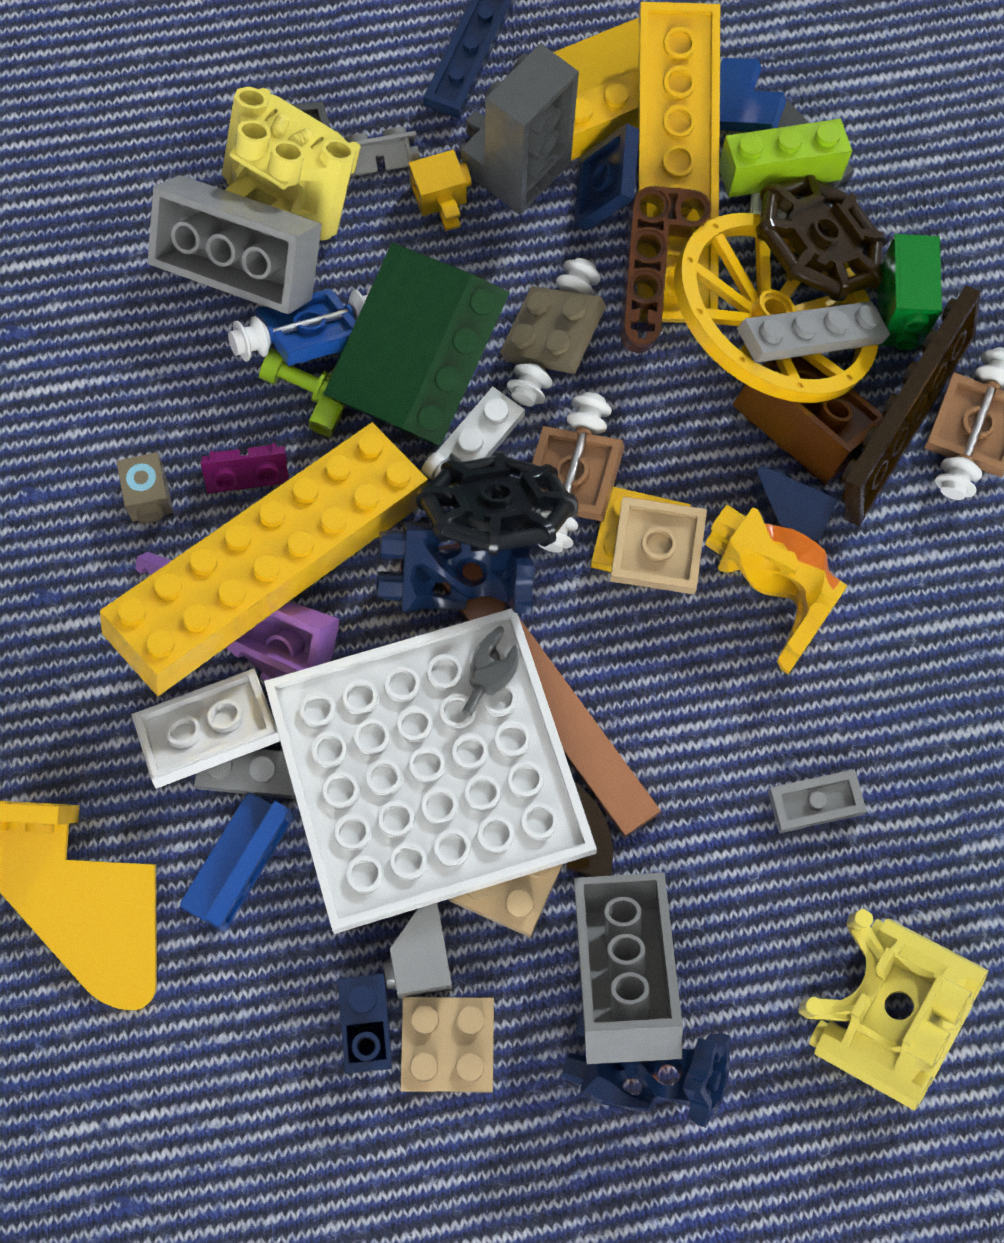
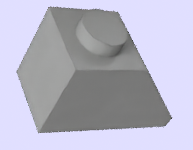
[383,903,452,999]

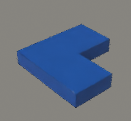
[720,58,787,132]

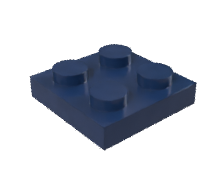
[574,123,639,231]

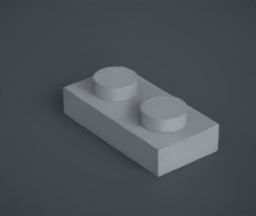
[768,769,867,833]

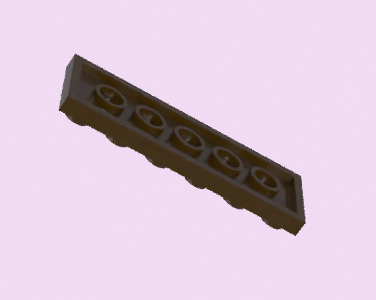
[841,285,981,527]

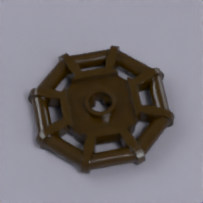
[755,175,887,301]

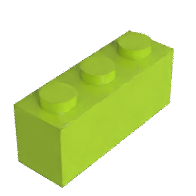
[719,118,852,198]

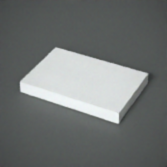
[131,668,280,789]

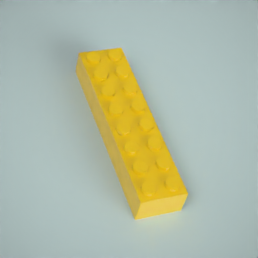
[100,422,428,697]

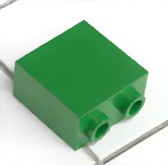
[877,234,942,350]

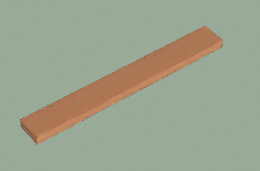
[439,542,661,838]

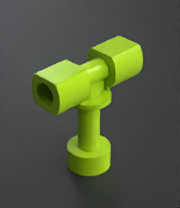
[259,348,343,438]

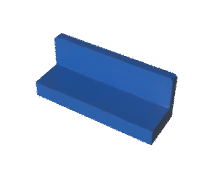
[180,793,294,933]

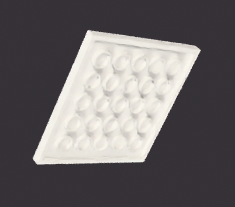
[264,609,597,934]

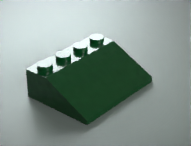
[323,243,510,447]

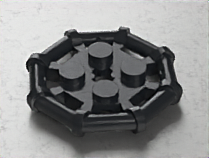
[416,451,578,556]

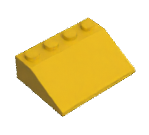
[553,17,639,161]

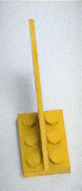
[0,801,157,1010]

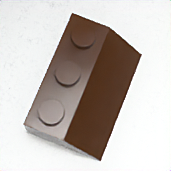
[732,356,884,485]

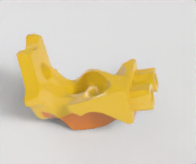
[705,505,848,674]

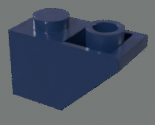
[751,465,838,544]
[338,974,392,1074]

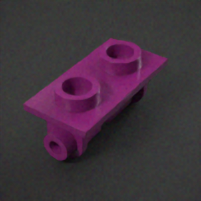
[200,443,289,494]

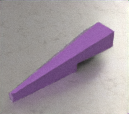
[135,552,340,681]

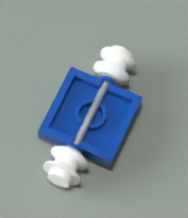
[228,285,372,366]

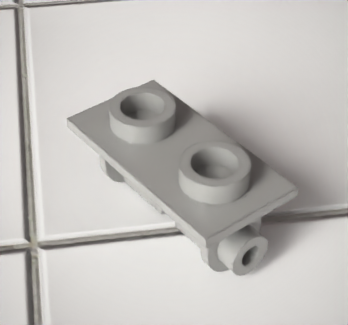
[344,127,420,178]

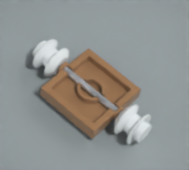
[924,347,1004,500]
[532,392,625,553]

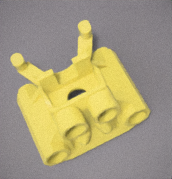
[222,86,361,240]
[798,909,989,1111]

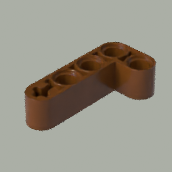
[620,186,711,353]

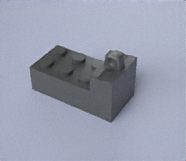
[461,43,579,215]

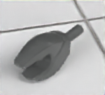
[462,626,520,716]

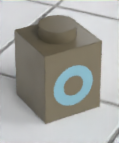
[116,452,174,523]

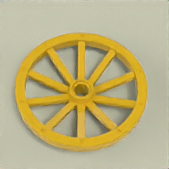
[674,213,878,403]

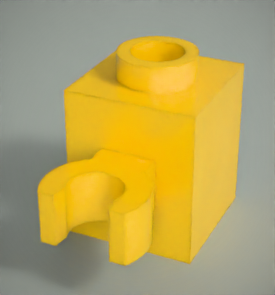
[409,149,472,231]

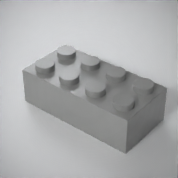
[147,175,322,314]
[574,872,683,1064]

